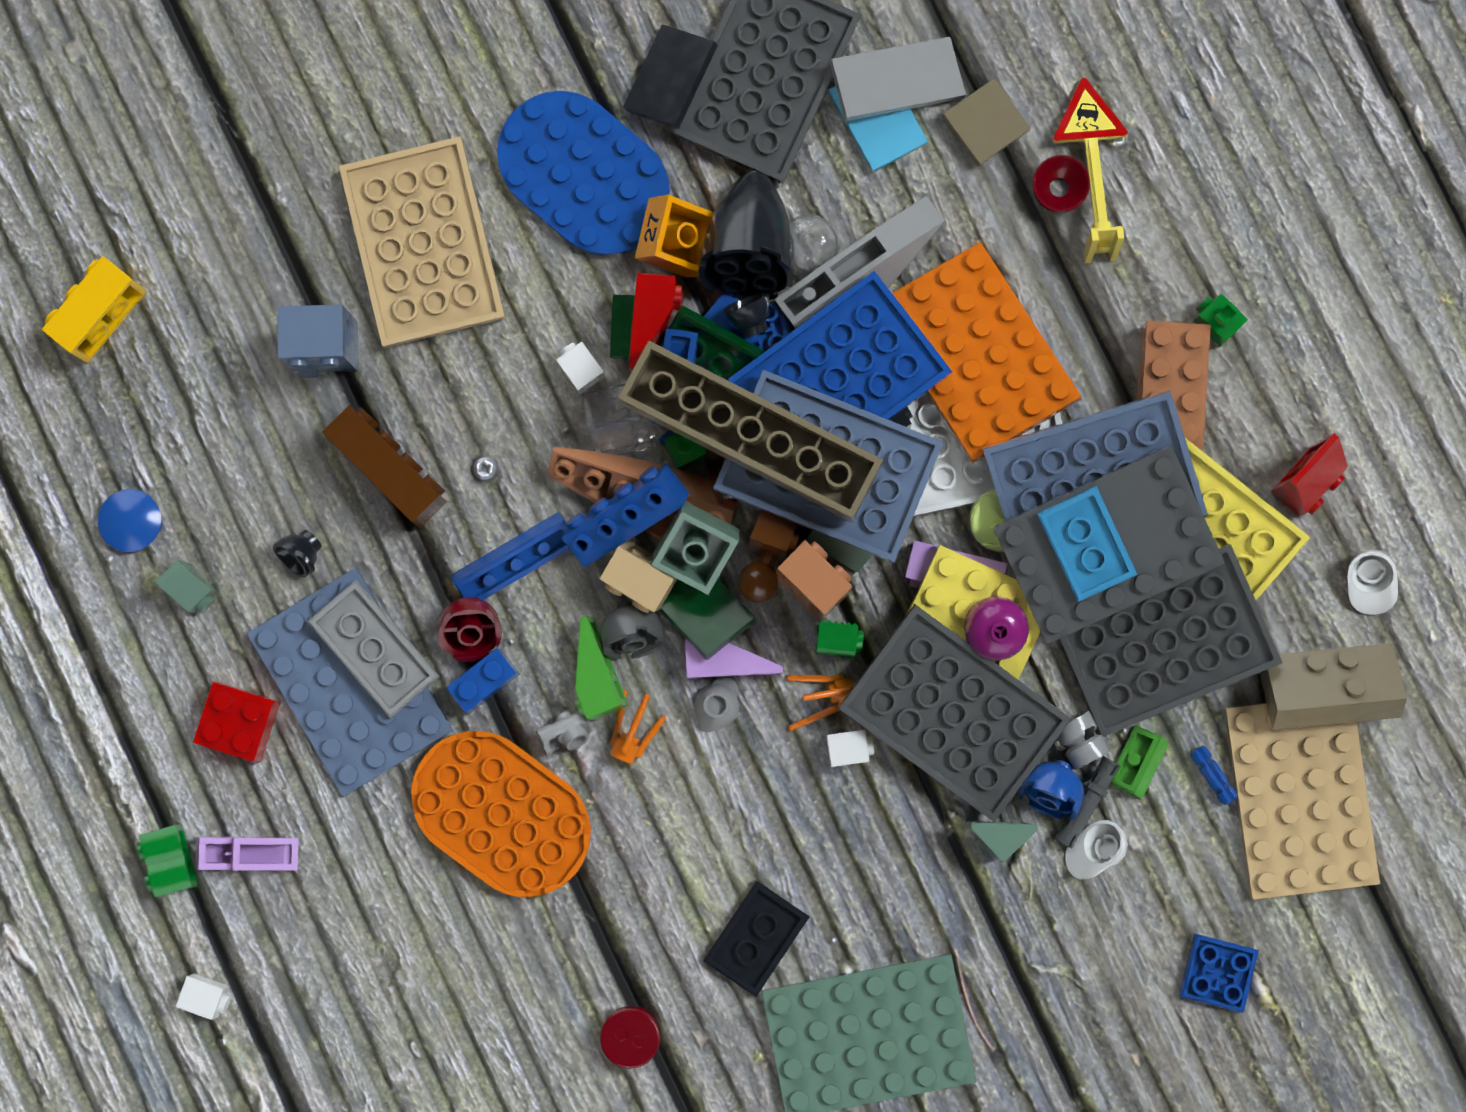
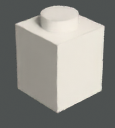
[556,342,606,395]
[826,730,874,767]
[176,974,231,1020]

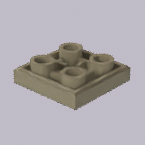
[943,78,1031,166]

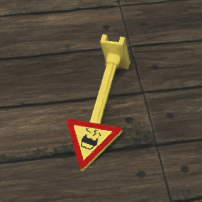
[1053,77,1128,263]

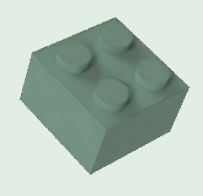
[651,501,739,595]

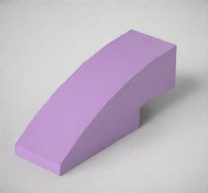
[196,837,298,870]

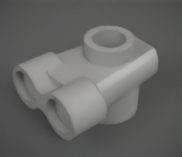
[536,711,589,755]

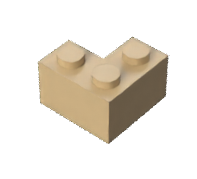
[600,540,677,613]

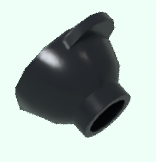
[723,293,770,337]
[273,530,322,578]

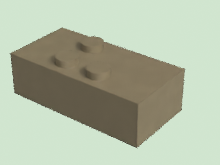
[1260,643,1407,730]

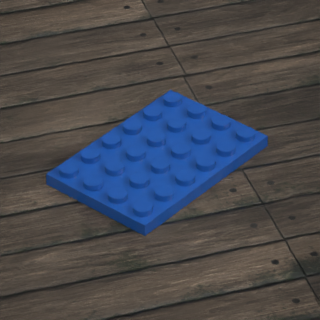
[727,271,952,420]

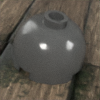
[601,602,666,659]

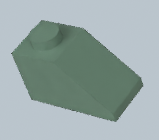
[155,560,218,614]

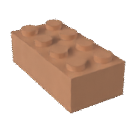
[1137,320,1211,451]
[776,540,853,621]

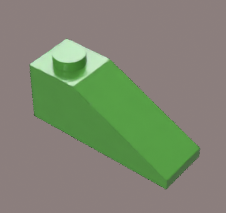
[575,616,629,720]

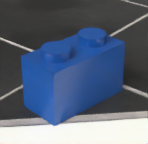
[446,648,520,714]

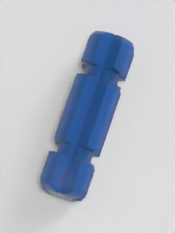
[1190,746,1238,805]

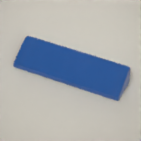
[451,512,570,600]

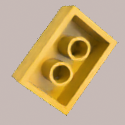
[41,256,147,363]

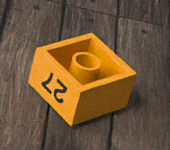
[635,194,714,278]

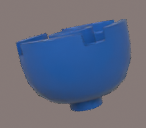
[1017,760,1084,820]

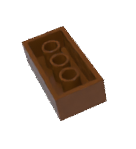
[322,405,447,528]

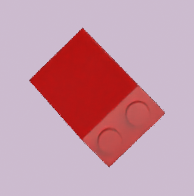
[628,273,683,374]
[1271,433,1348,516]

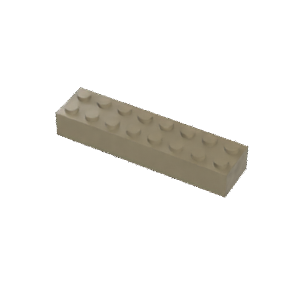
[618,341,883,523]

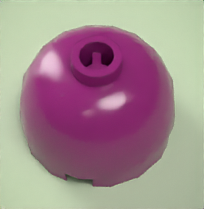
[963,596,1029,661]

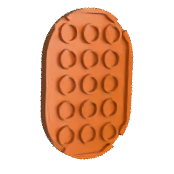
[411,731,591,897]

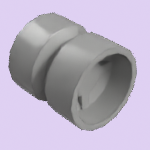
[1057,711,1111,770]

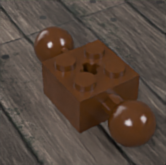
[738,509,804,603]

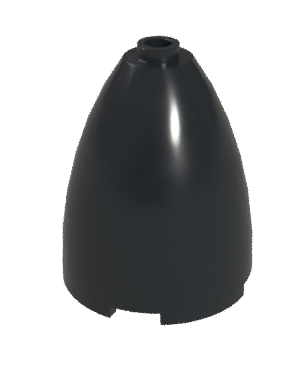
[698,171,794,300]

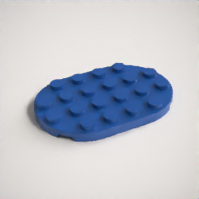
[497,91,670,256]

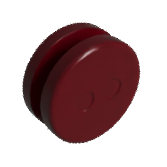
[600,1006,661,1069]

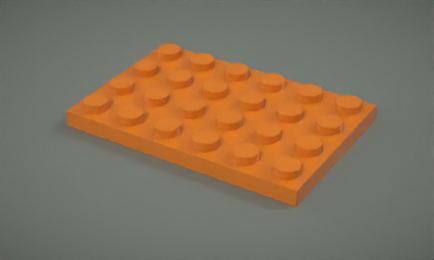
[892,242,1082,463]

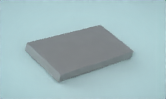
[830,37,966,122]
[307,580,440,718]

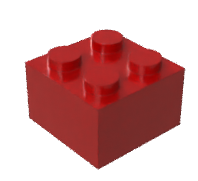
[193,681,281,762]

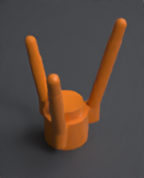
[786,674,855,731]
[609,690,666,764]

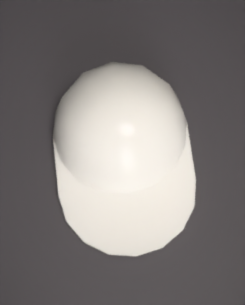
[1347,549,1398,615]
[1065,820,1128,880]

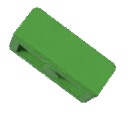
[1110,725,1169,799]

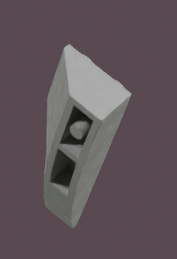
[774,196,945,331]

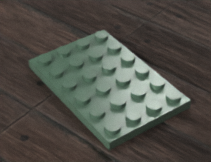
[762,954,977,1112]

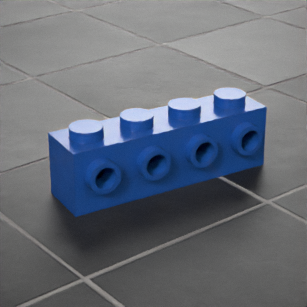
[561,463,690,568]

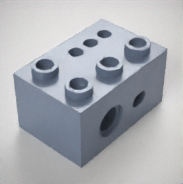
[277,305,358,378]

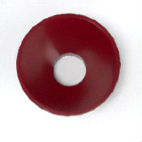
[1032,155,1090,213]

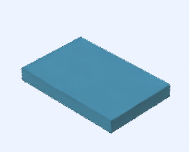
[1036,486,1138,602]

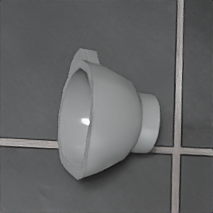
[694,677,740,732]

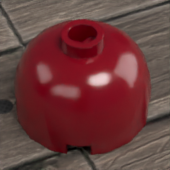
[437,597,502,662]

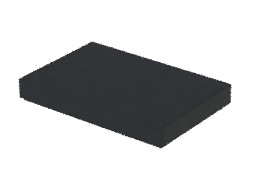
[623,24,718,129]
[703,880,810,997]

